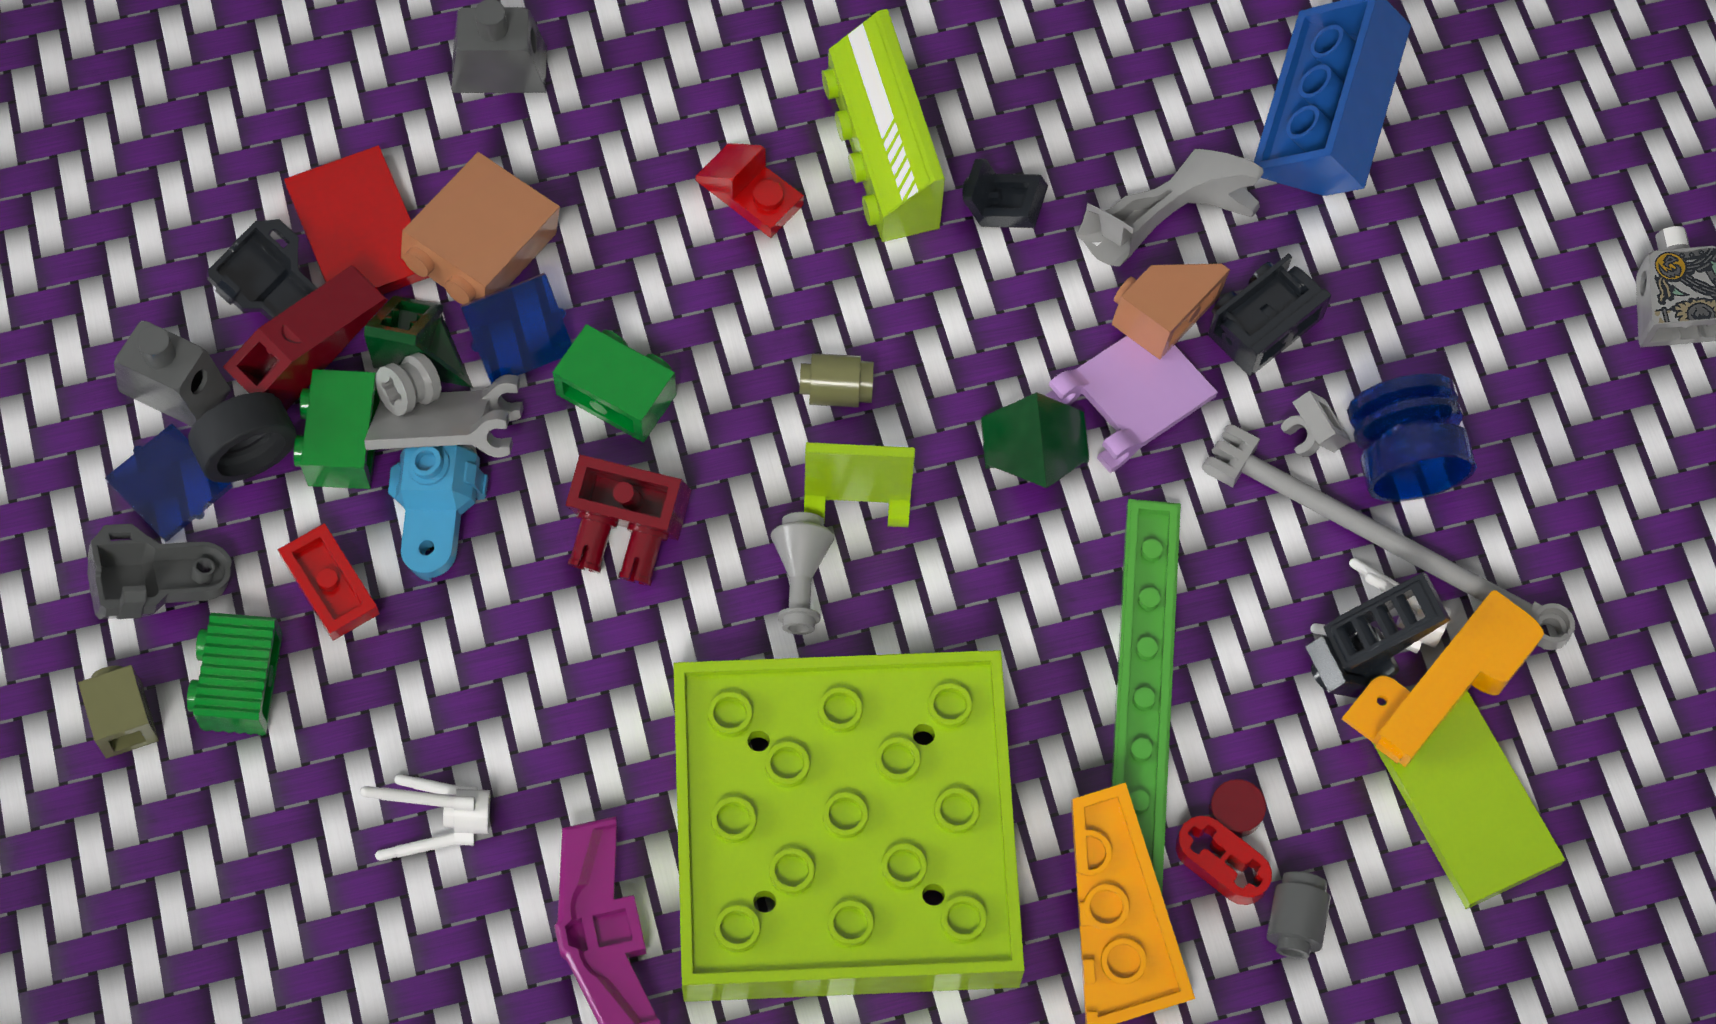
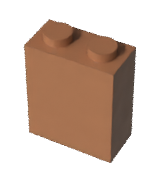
[401,152,560,314]

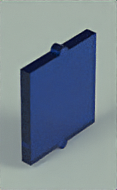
[460,273,572,384]
[105,423,233,543]

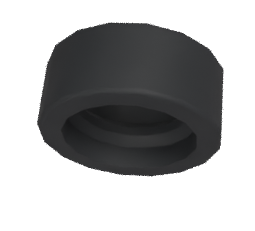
[188,392,297,483]

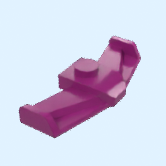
[554,816,661,1024]

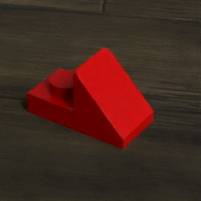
[695,143,804,238]

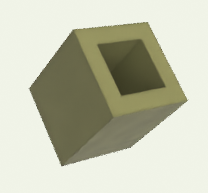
[78,665,159,759]

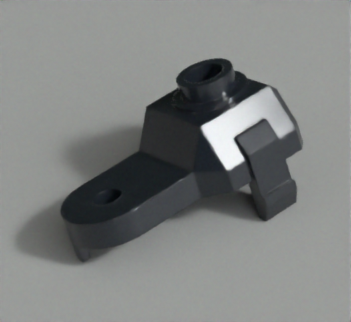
[207,219,317,321]

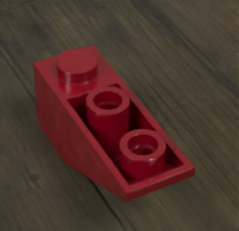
[223,265,388,411]

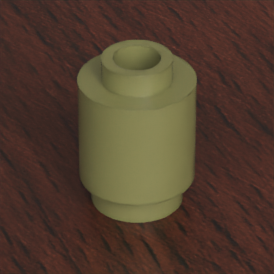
[799,353,874,407]

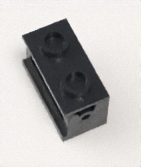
[1208,253,1331,377]

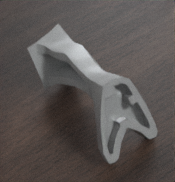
[1076,149,1264,267]

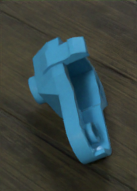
[388,445,488,581]

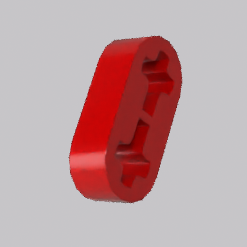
[1175,816,1272,905]

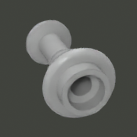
[771,512,834,635]

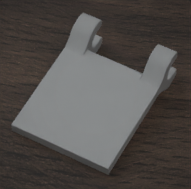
[364,375,524,457]

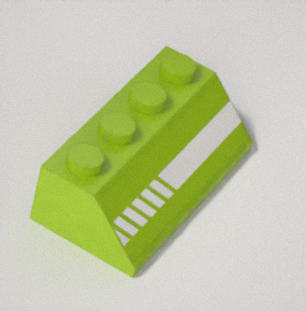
[821,9,945,242]

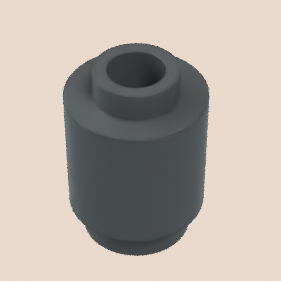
[1267,871,1331,959]

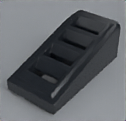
[1324,572,1451,675]

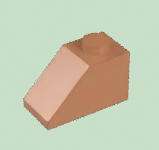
[1112,264,1230,360]

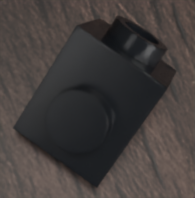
[962,159,1048,228]
[1305,626,1399,698]

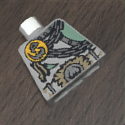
[1636,226,1716,348]

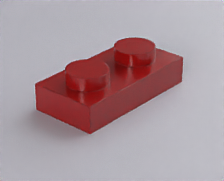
[277,523,380,641]

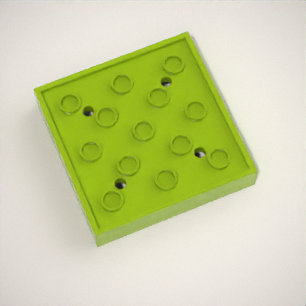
[673,650,1025,1002]

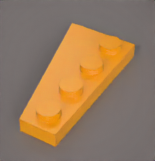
[1071,782,1195,1024]

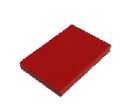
[284,145,429,294]

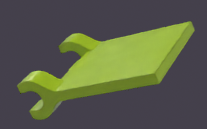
[804,442,915,528]

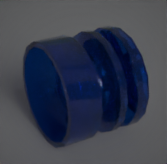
[1347,373,1477,502]

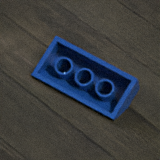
[1254,0,1411,196]

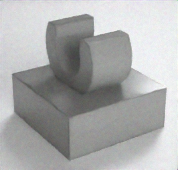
[1281,391,1351,457]

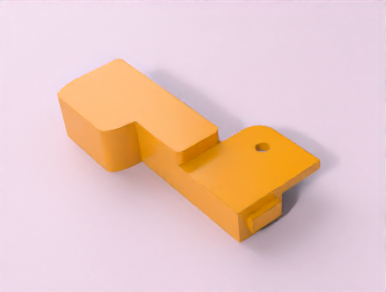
[1342,590,1544,767]

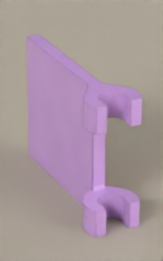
[1045,336,1218,473]

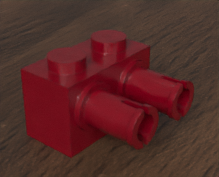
[565,454,692,586]

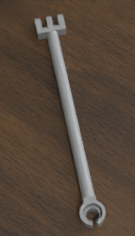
[1202,425,1575,650]

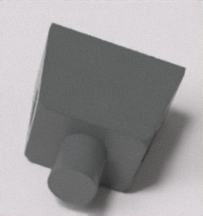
[451,0,547,93]
[114,321,231,426]

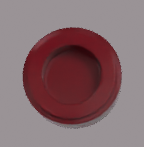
[1209,779,1266,837]

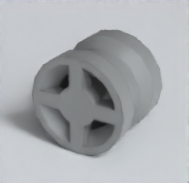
[375,352,441,416]

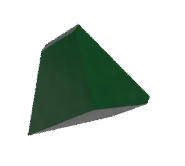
[364,295,473,388]
[981,392,1089,488]

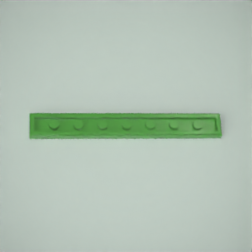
[1111,499,1181,894]

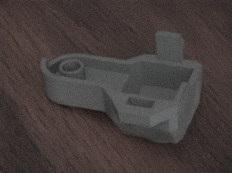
[87,524,232,619]

